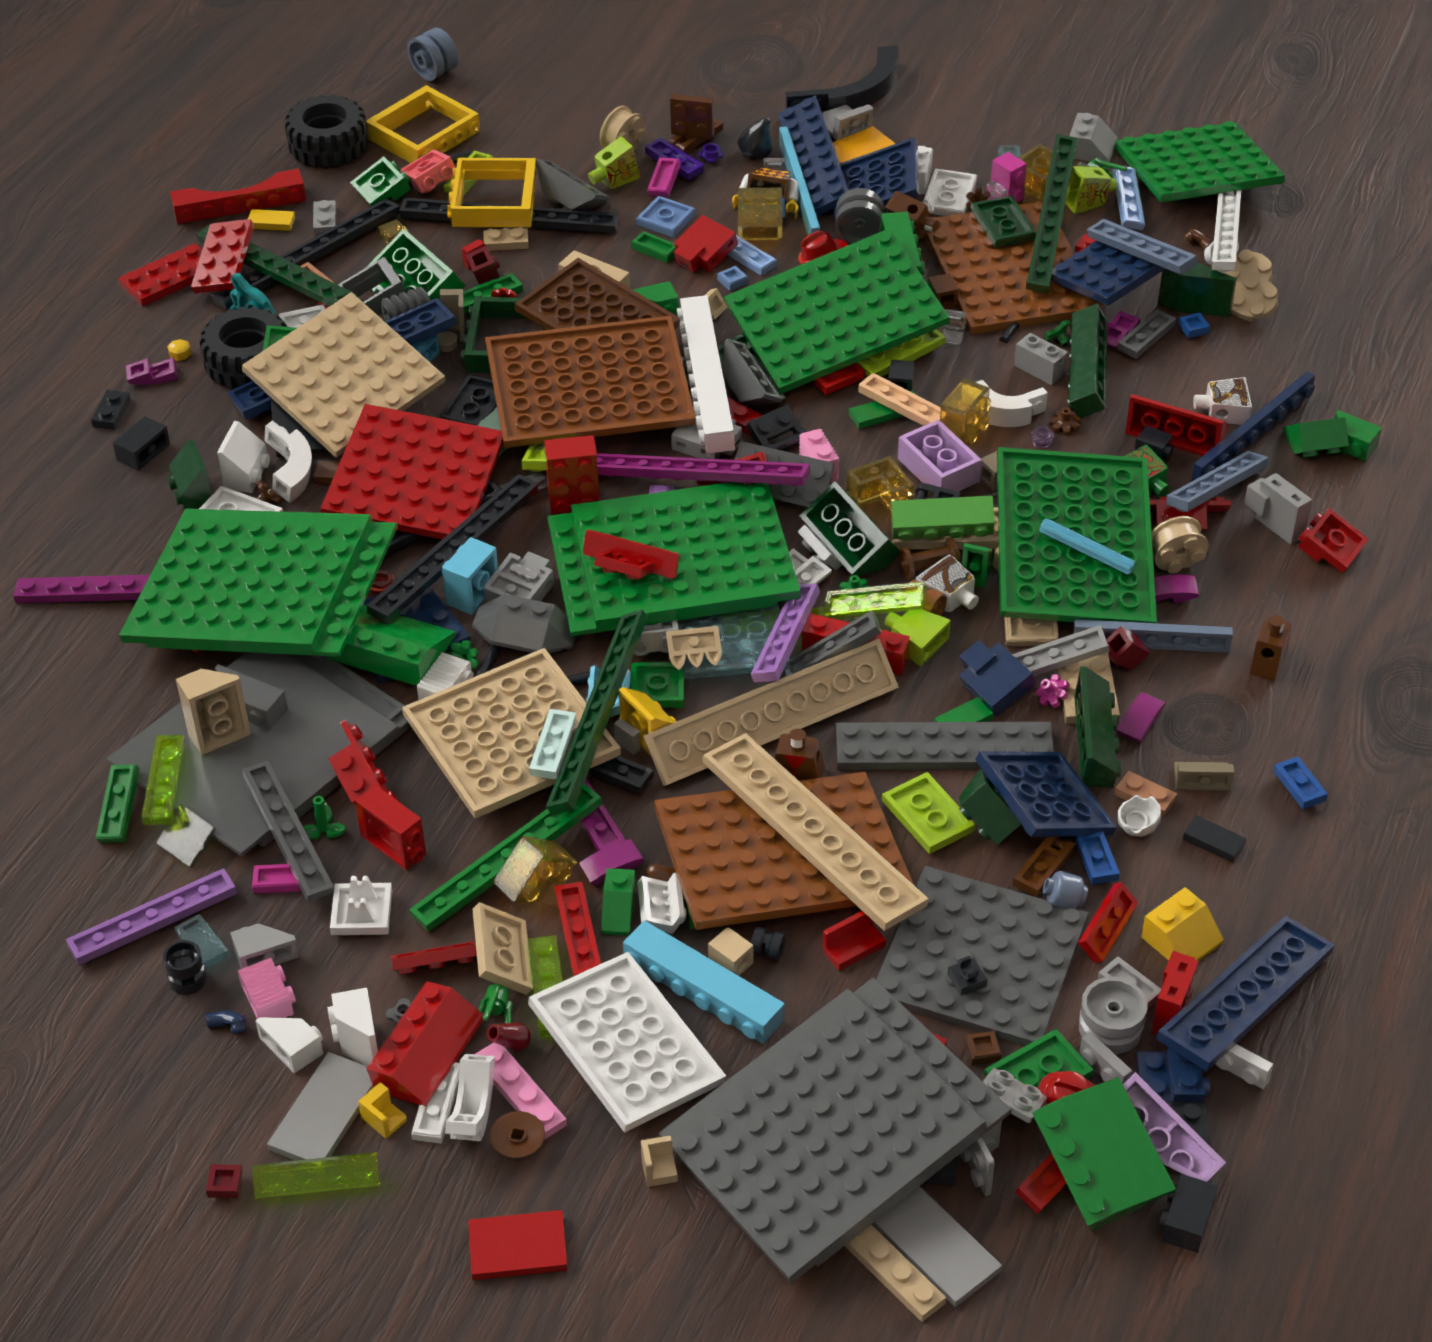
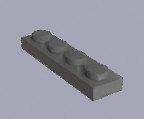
[785,610,882,676]

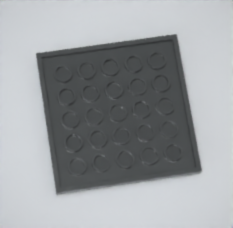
[876,866,1088,1046]

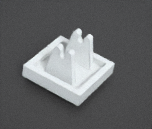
[330,876,392,935]

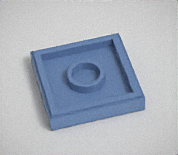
[636,196,696,238]

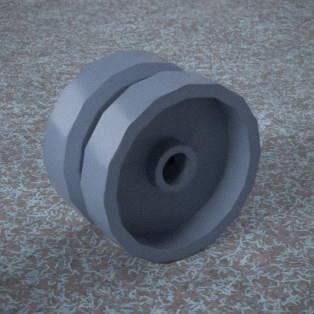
[407,27,458,81]

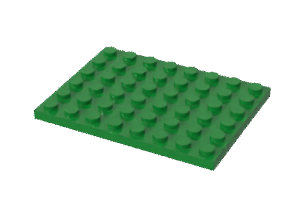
[724,228,950,394]
[997,447,1157,623]

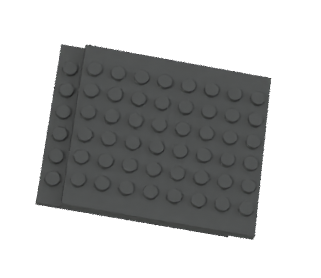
[106,652,411,857]
[659,978,1012,1284]

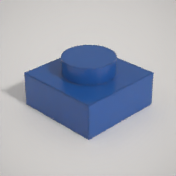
[1178,313,1210,338]

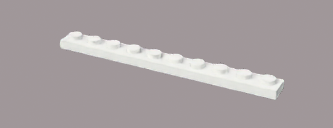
[1212,190,1241,273]

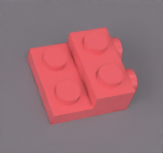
[399,149,456,194]

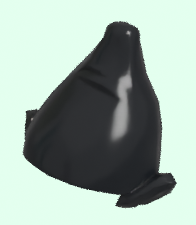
[737,117,772,160]

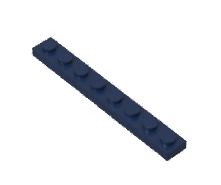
[1191,371,1315,482]

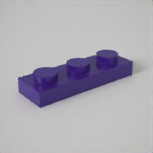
[645,138,704,180]

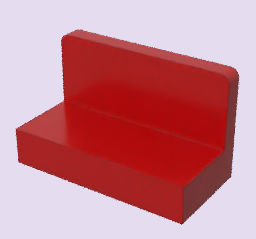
[822,911,886,971]

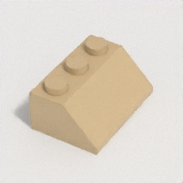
[176,669,251,755]

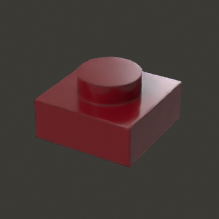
[206,1164,243,1198]

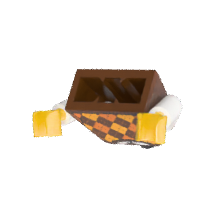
[732,168,799,218]

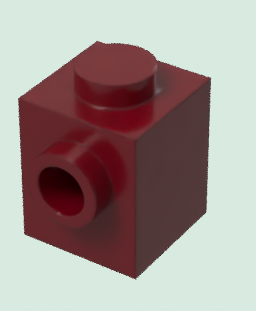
[466,246,500,285]
[1106,626,1150,671]

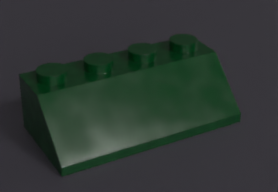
[800,481,900,576]
[1074,666,1121,788]

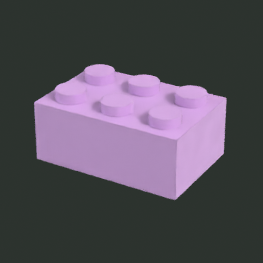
[898,419,982,492]

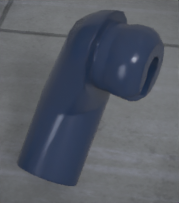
[206,1010,247,1034]

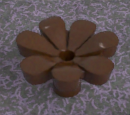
[965,187,991,212]
[1049,408,1081,436]
[255,478,282,503]

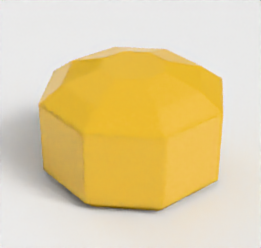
[167,339,192,361]

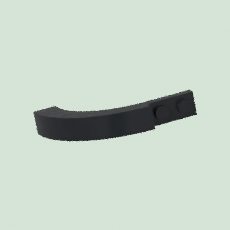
[785,45,899,112]

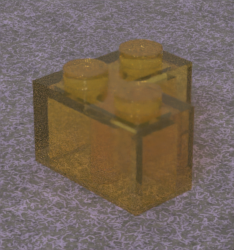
[846,456,914,514]
[493,836,577,904]

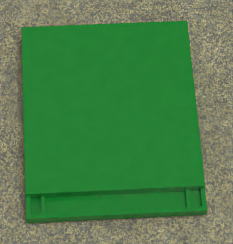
[547,482,801,636]
[119,509,398,657]

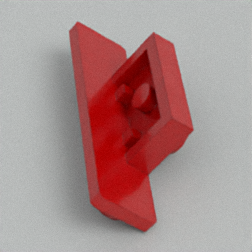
[1149,496,1231,532]
[583,530,680,579]
[328,720,399,805]

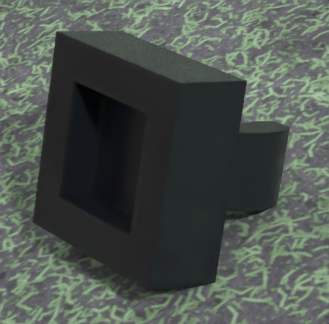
[948,956,988,996]

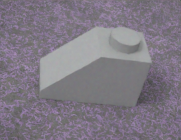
[230,924,299,969]

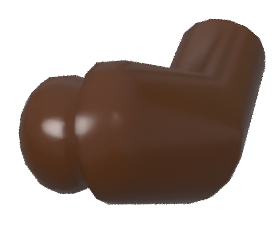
[646,863,676,882]

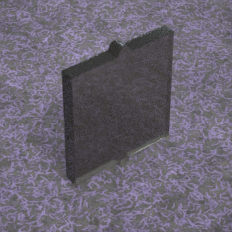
[157,804,216,867]

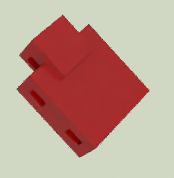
[674,215,738,273]
[1151,951,1199,1035]

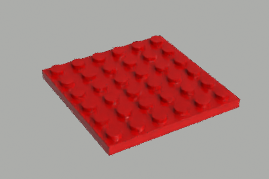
[320,404,503,540]

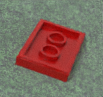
[468,1210,567,1280]

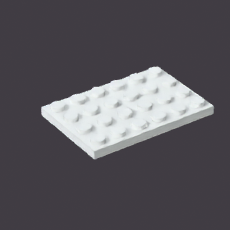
[528,952,726,1133]

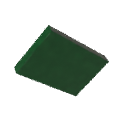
[971,195,1036,248]

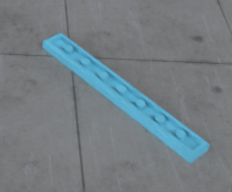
[779,127,820,235]

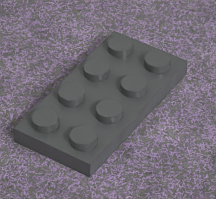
[735,441,835,508]

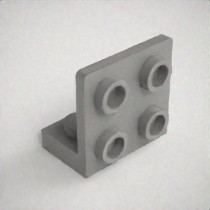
[822,104,874,141]
[983,1068,1047,1123]
[959,1121,1002,1197]

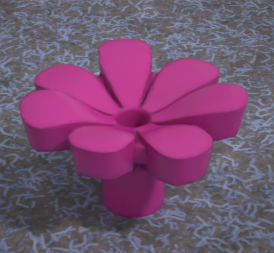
[1036,674,1070,708]

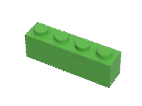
[891,496,995,541]

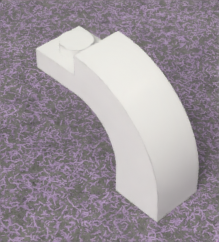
[961,380,1048,427]
[265,421,312,503]
[445,1054,495,1141]

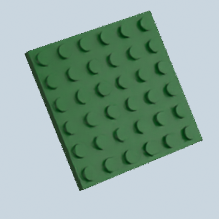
[1115,121,1285,202]

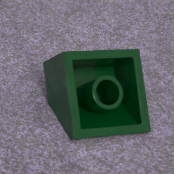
[167,439,212,510]
[959,769,1021,845]

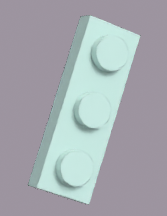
[529,709,577,780]

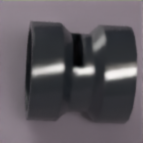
[751,926,786,961]

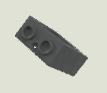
[338,257,407,316]

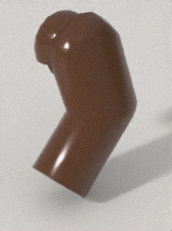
[1184,228,1212,251]

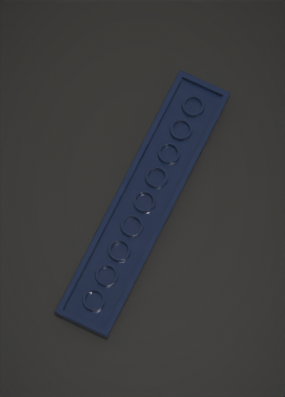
[227,298,457,420]

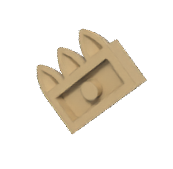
[483,227,529,251]
[666,626,722,670]

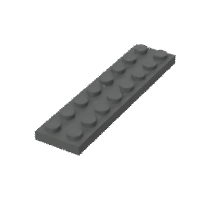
[836,722,1054,770]

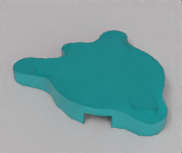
[230,273,275,314]

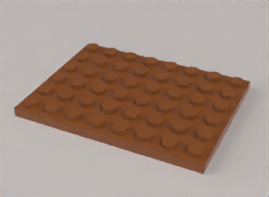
[925,201,1103,334]
[485,316,696,448]
[654,772,914,930]

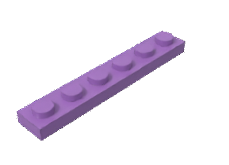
[751,583,820,683]
[66,868,237,965]

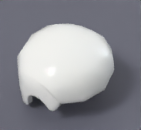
[1118,795,1161,837]

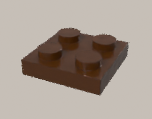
[670,94,714,139]

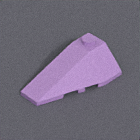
[1123,1072,1226,1182]

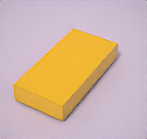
[248,209,295,231]

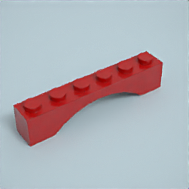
[170,169,306,224]

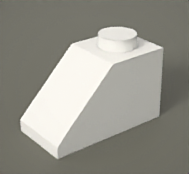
[256,1017,323,1074]

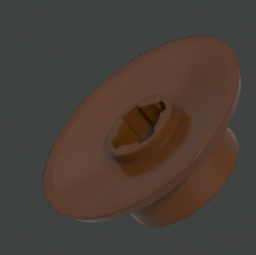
[490,1111,545,1158]

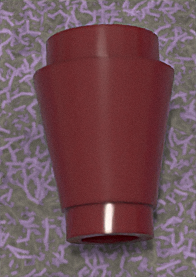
[487,1022,531,1052]

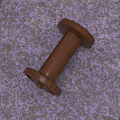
[899,537,961,581]

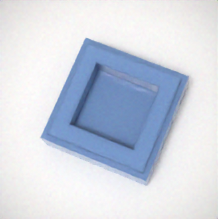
[717,266,748,291]

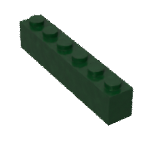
[1067,304,1108,419]

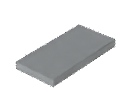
[267,1052,374,1171]
[871,1186,1002,1307]

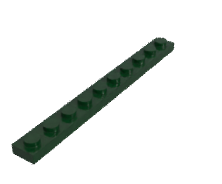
[1026,134,1078,293]
[196,225,358,307]
[546,609,648,814]

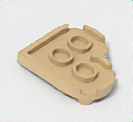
[1225,249,1278,322]

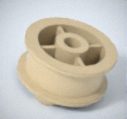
[600,106,647,150]
[1151,516,1209,574]

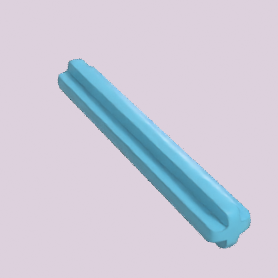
[1039,519,1135,574]

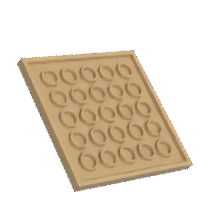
[242,292,445,458]
[402,648,621,819]

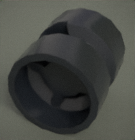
[163,940,206,995]

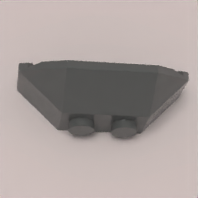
[536,159,609,211]
[722,338,786,407]
[472,594,577,653]

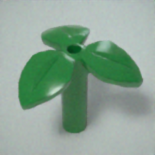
[303,796,346,839]

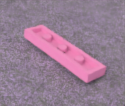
[474,1043,567,1140]

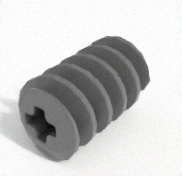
[381,287,431,321]

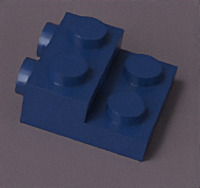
[1136,1047,1210,1102]

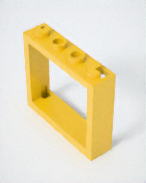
[366,85,480,163]
[447,158,537,227]

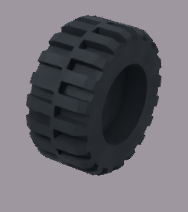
[284,94,368,168]
[200,307,287,389]

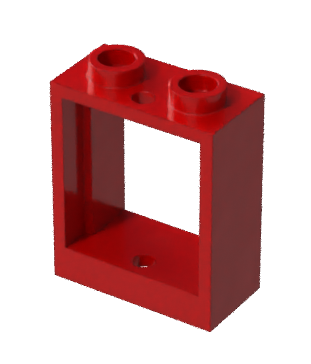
[355,785,426,870]

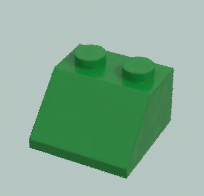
[1283,417,1349,457]

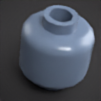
[1043,871,1088,909]

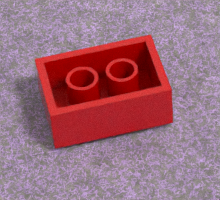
[544,435,599,515]

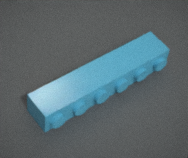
[623,920,785,1044]

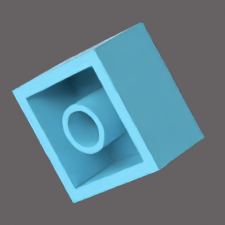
[442,537,498,615]

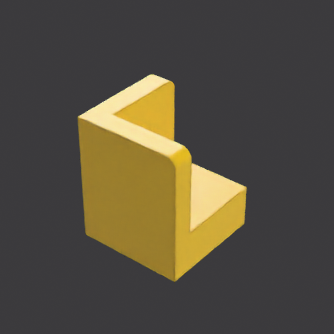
[358,1082,407,1139]

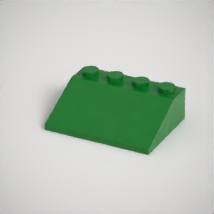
[367,229,466,300]
[327,604,456,686]
[1032,1077,1176,1231]

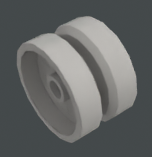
[1079,977,1147,1054]

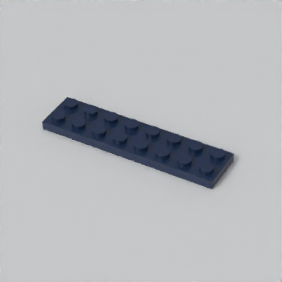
[778,95,849,216]
[1156,916,1335,1071]

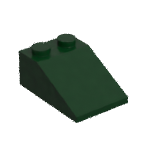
[1158,262,1237,317]

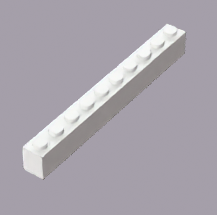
[677,295,735,454]

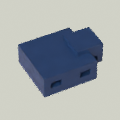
[959,640,1036,717]

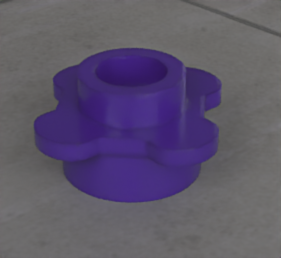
[699,143,724,163]

